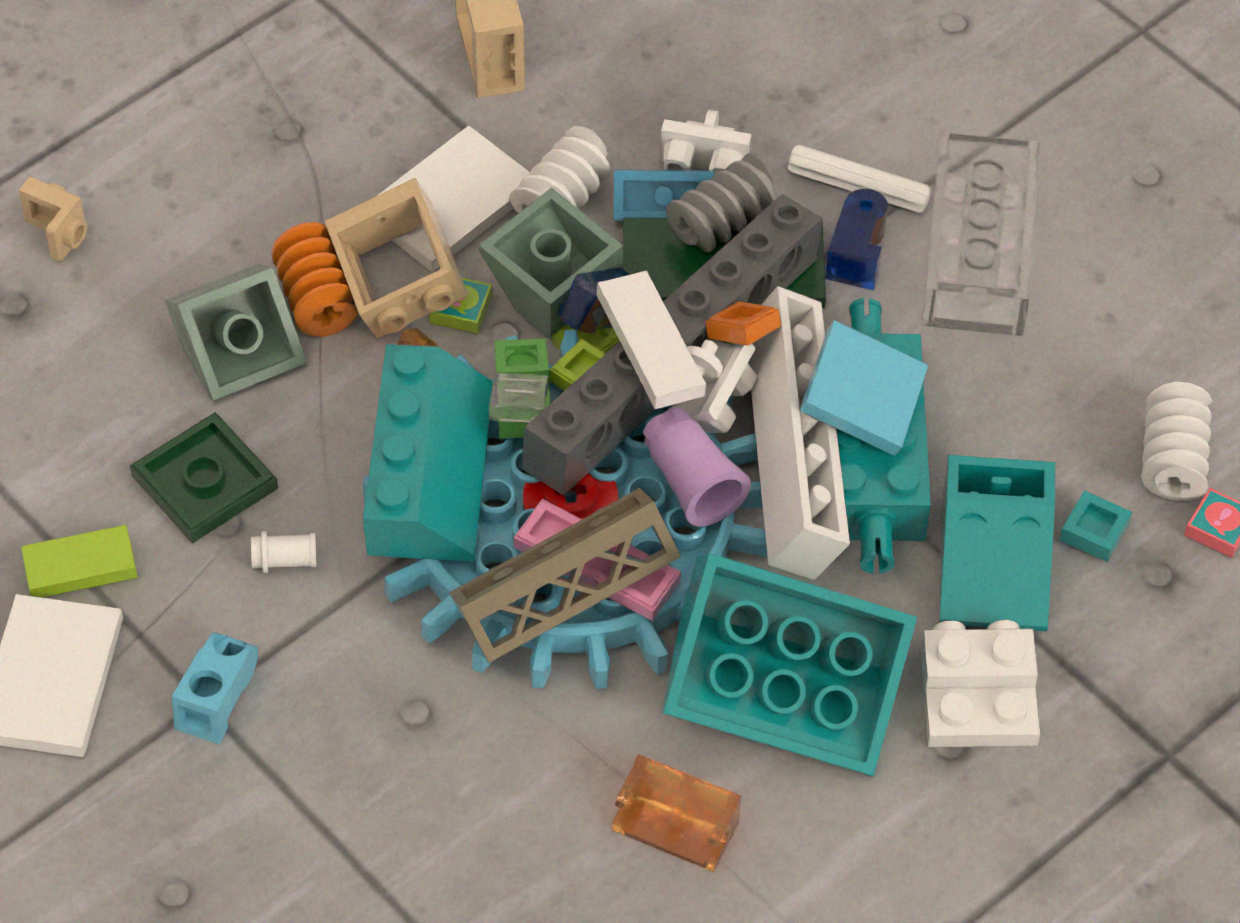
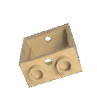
[455,0,525,98]
[325,178,468,339]

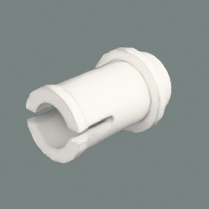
[251,531,316,573]

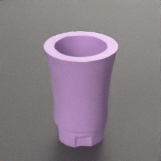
[643,407,751,527]

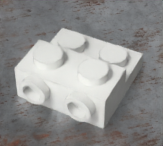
[921,620,1040,747]

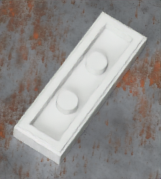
[597,271,706,409]

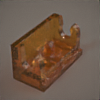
[612,754,741,872]

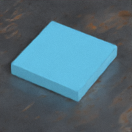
[799,320,928,456]

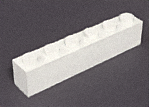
[748,286,850,580]

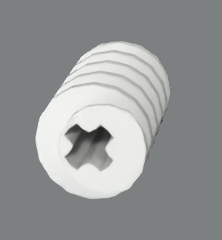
[509,126,611,213]
[1141,382,1212,501]

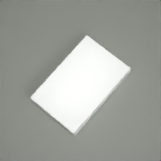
[377,125,530,272]
[0,594,123,758]

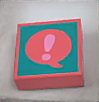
[1184,488,1240,558]

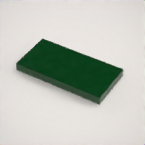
[623,218,826,309]

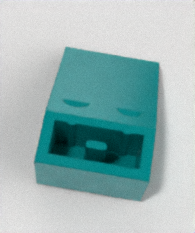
[939,455,1055,631]

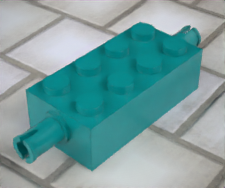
[825,298,931,574]

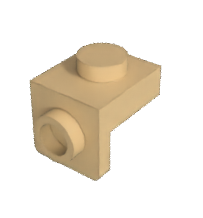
[19,176,87,262]

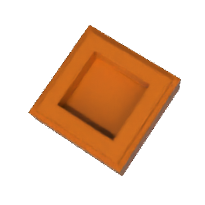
[705,301,781,346]

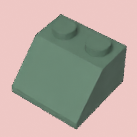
[479,188,623,339]
[165,264,308,401]

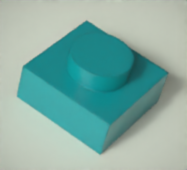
[1060,490,1132,562]

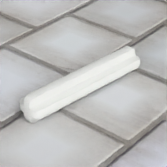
[788,144,931,213]

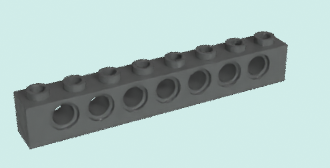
[522,194,823,496]

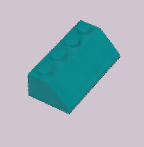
[363,344,494,562]

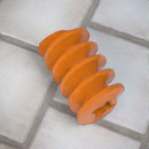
[271,222,358,337]

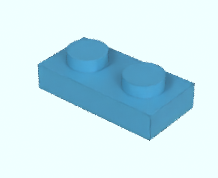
[614,169,714,221]

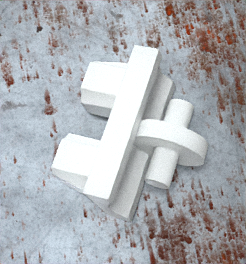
[660,110,751,174]
[671,340,758,433]

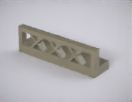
[449,488,681,663]

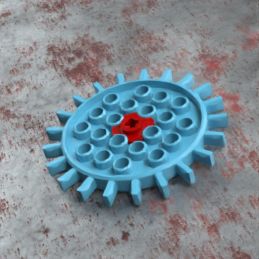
[363,330,768,689]

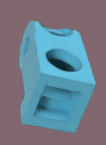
[172,632,258,745]

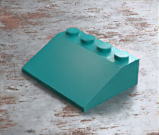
[662,553,917,776]

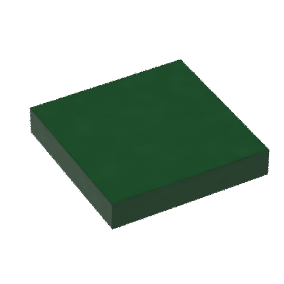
[130,412,278,544]

